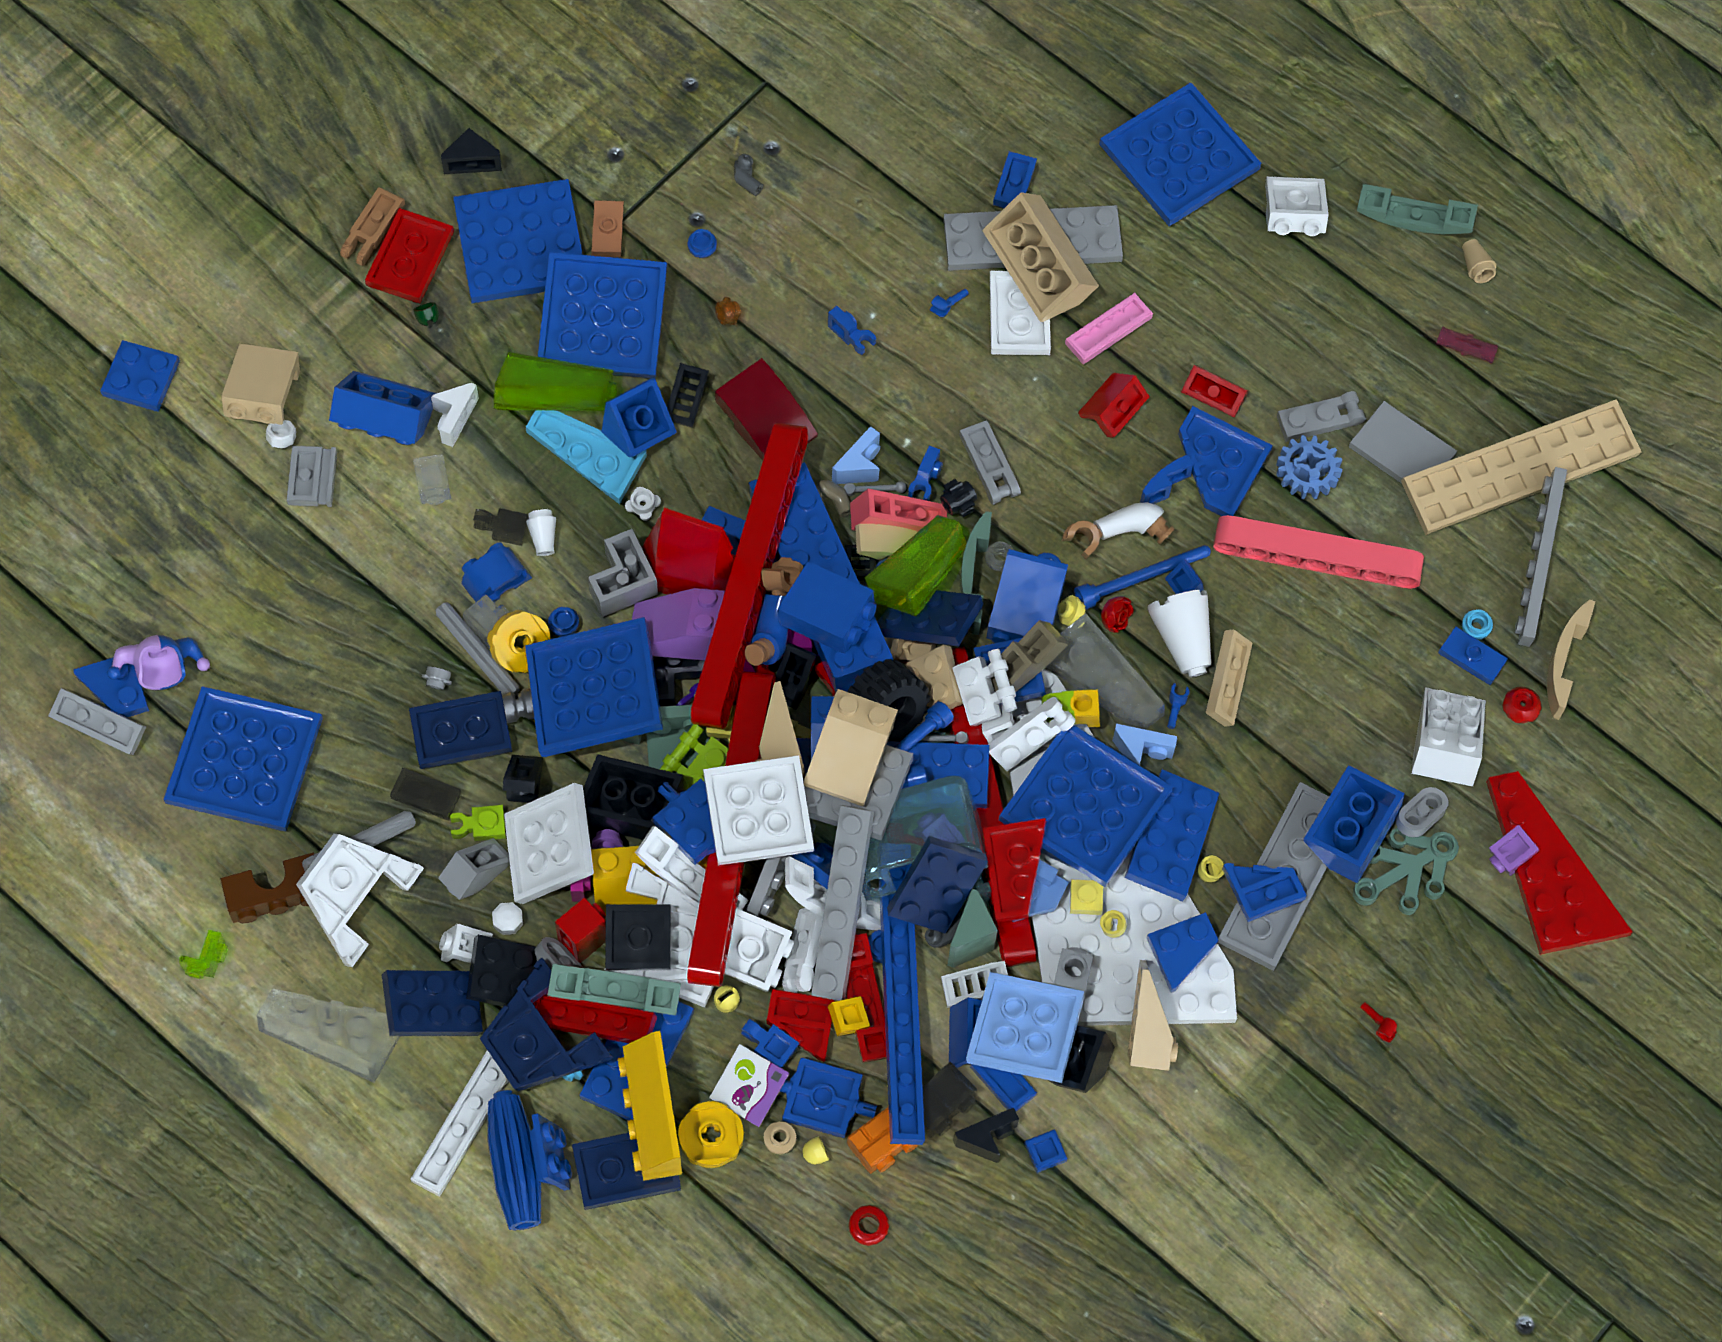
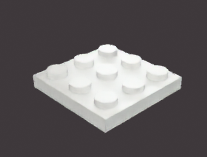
[703,755,814,866]
[504,783,594,904]

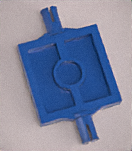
[652,779,716,865]
[779,1057,877,1139]

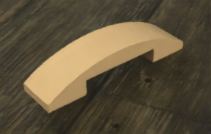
[1547,600,1596,720]

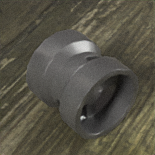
[502,688,534,723]

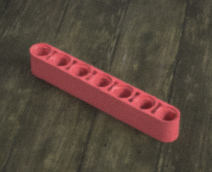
[1213,515,1424,589]

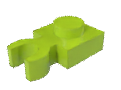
[450,805,506,841]

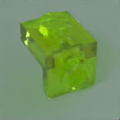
[179,930,228,979]

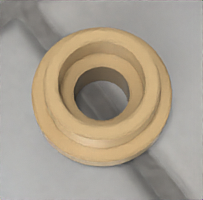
[764,1121,796,1154]

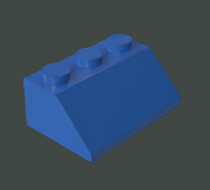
[329,371,437,445]
[1304,765,1405,883]

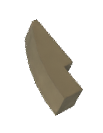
[991,620,1069,705]

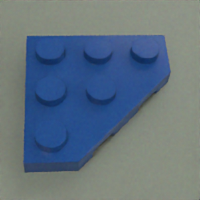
[1178,406,1273,516]

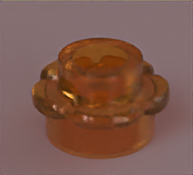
[715,297,741,325]

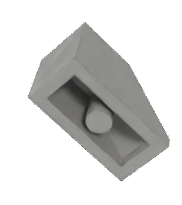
[438,838,510,900]

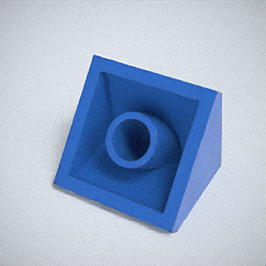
[601,378,677,457]

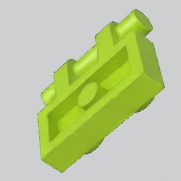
[660,724,728,788]

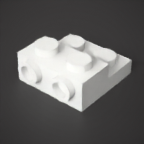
[1265,177,1329,236]
[725,908,795,992]

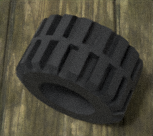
[847,659,930,742]

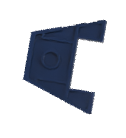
[480,958,613,1092]

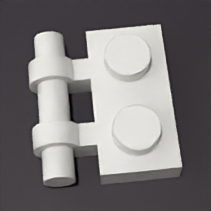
[952,649,1017,726]

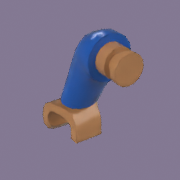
[745,557,803,666]

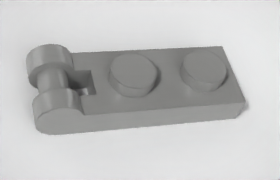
[1276,391,1366,442]
[959,420,1021,505]

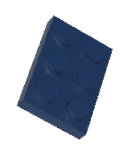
[878,586,984,646]
[409,691,513,769]
[887,836,988,933]
[381,970,483,1036]
[572,1133,681,1210]

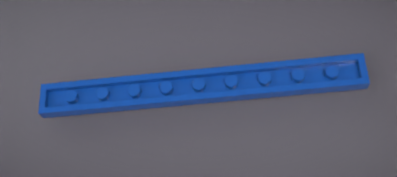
[877,844,925,1145]

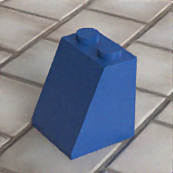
[986,549,1068,643]

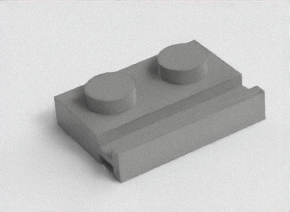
[287,446,337,507]

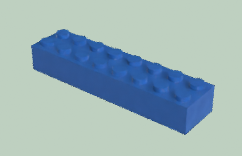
[748,462,894,693]

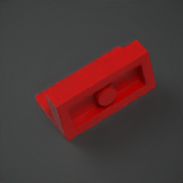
[1078,373,1150,438]

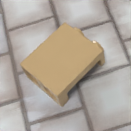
[221,343,300,425]

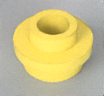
[1058,595,1085,626]

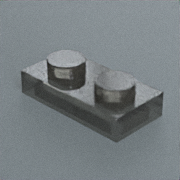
[390,768,461,821]

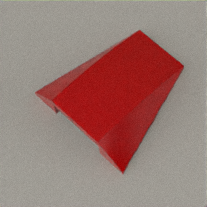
[641,507,735,595]

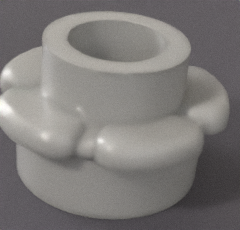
[422,666,452,690]

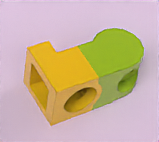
[1041,689,1100,727]

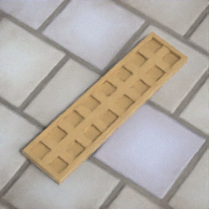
[1401,399,1641,535]

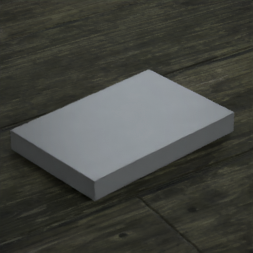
[1349,401,1457,484]

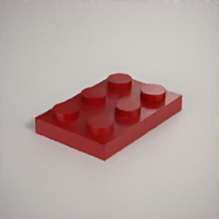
[365,208,454,304]

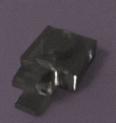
[473,508,529,546]

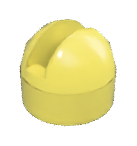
[1198,855,1224,883]
[1100,910,1127,938]
[714,985,740,1013]
[802,1136,829,1165]

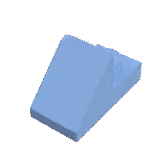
[832,427,880,484]
[1112,724,1177,766]

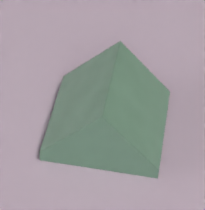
[947,889,998,968]

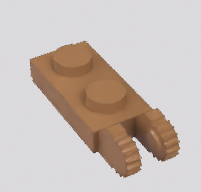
[340,188,405,266]

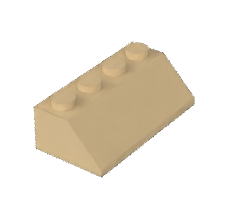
[982,192,1099,322]

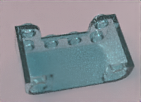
[862,776,988,901]

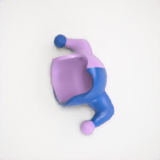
[107,635,210,690]

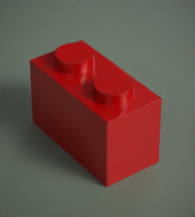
[555,897,606,963]

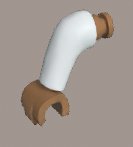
[1061,502,1175,559]

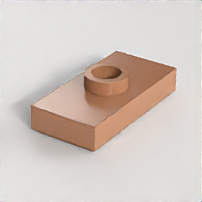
[592,200,624,257]

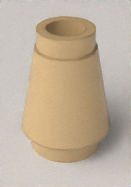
[1462,239,1496,283]

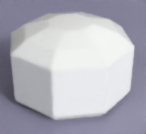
[266,420,296,449]
[492,902,523,935]

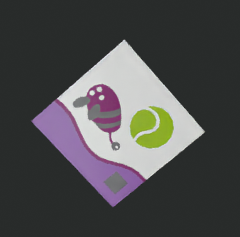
[709,1044,789,1127]

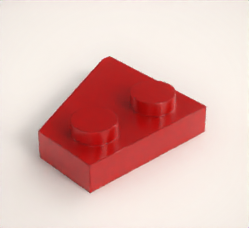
[767,989,835,1062]

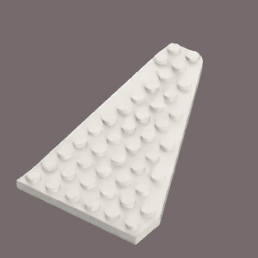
[1009,669,1237,1026]

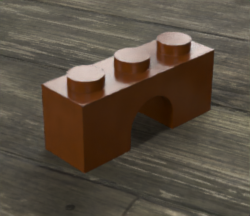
[220,852,314,924]

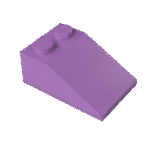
[632,588,725,660]

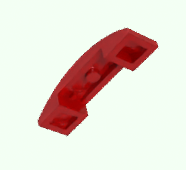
[846,933,886,1063]

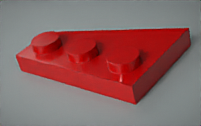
[983,818,1047,923]

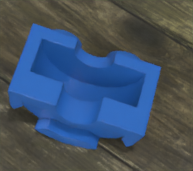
[461,542,532,610]

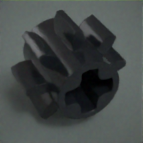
[940,479,978,518]

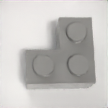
[588,529,658,617]

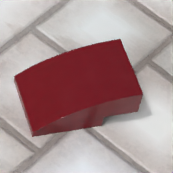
[715,358,818,460]

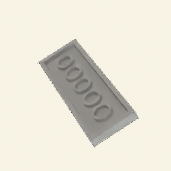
[943,205,1123,271]
[1218,782,1329,971]

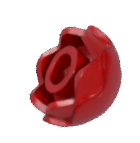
[1101,596,1134,633]
[1502,687,1542,723]

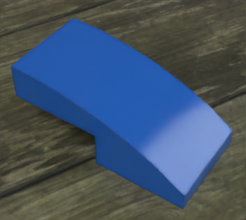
[1140,454,1194,504]

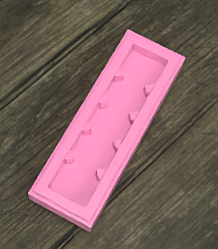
[1065,293,1153,365]

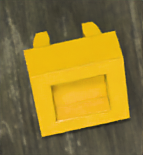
[828,996,870,1036]

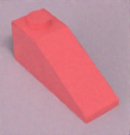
[850,488,948,535]

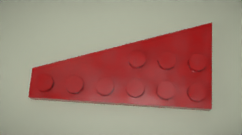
[1486,771,1633,955]

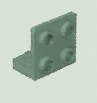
[646,705,709,774]

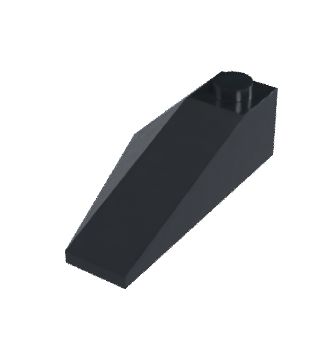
[1048,1025,1115,1093]

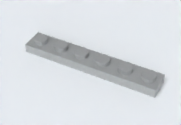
[1514,467,1567,647]
[811,805,874,1001]

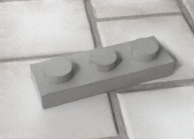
[48,688,146,755]

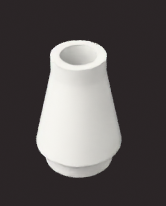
[526,509,556,556]

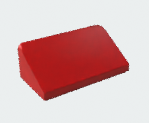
[1181,365,1249,417]

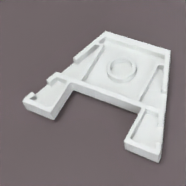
[296,834,424,967]
[604,863,700,981]

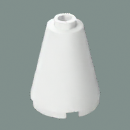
[1147,590,1211,678]

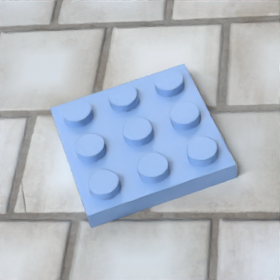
[966,972,1084,1083]

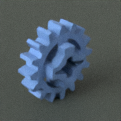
[1276,435,1342,499]

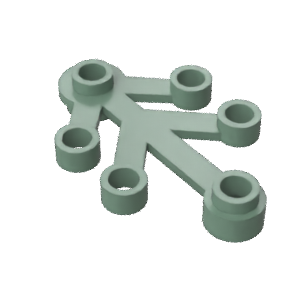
[1353,828,1459,915]

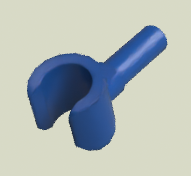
[930,289,969,317]
[1167,683,1189,729]

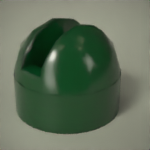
[413,302,439,327]

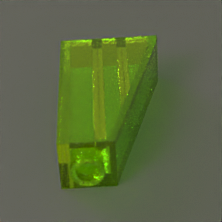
[494,352,617,411]
[865,515,967,616]

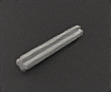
[435,602,520,695]
[302,811,416,872]

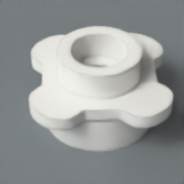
[625,487,661,520]

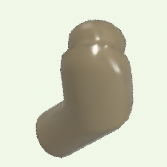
[816,480,851,517]

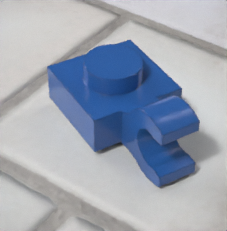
[828,306,876,355]
[908,445,943,501]
[741,1019,799,1068]

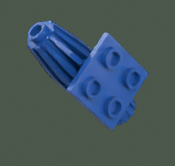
[487,1090,572,1230]

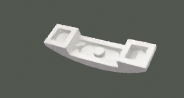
[635,826,749,910]
[785,856,881,930]

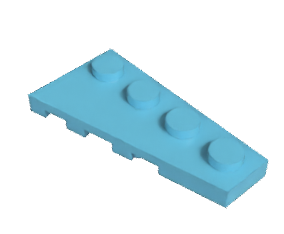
[526,403,647,504]

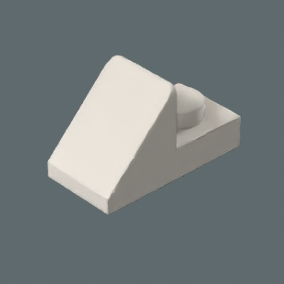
[431,383,479,447]

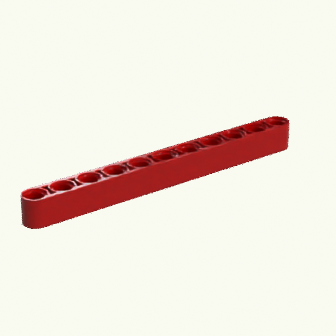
[691,423,808,729]
[948,646,1036,967]
[687,671,776,987]

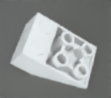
[1412,688,1486,787]

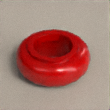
[848,1205,889,1246]

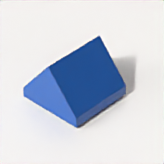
[1165,559,1204,594]

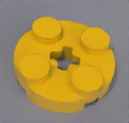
[487,610,550,673]
[678,1101,744,1168]

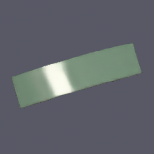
[1357,184,1478,234]
[960,512,992,635]
[547,963,681,1016]

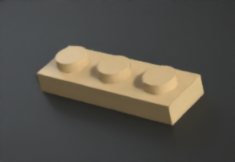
[1206,629,1253,726]

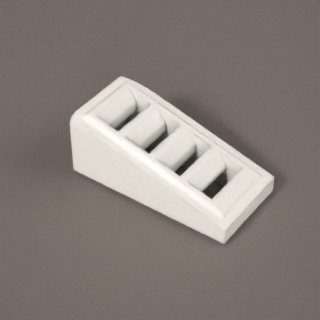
[941,961,1008,1008]

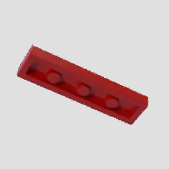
[534,993,657,1043]

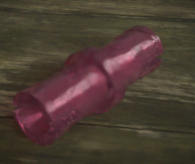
[1436,326,1498,364]

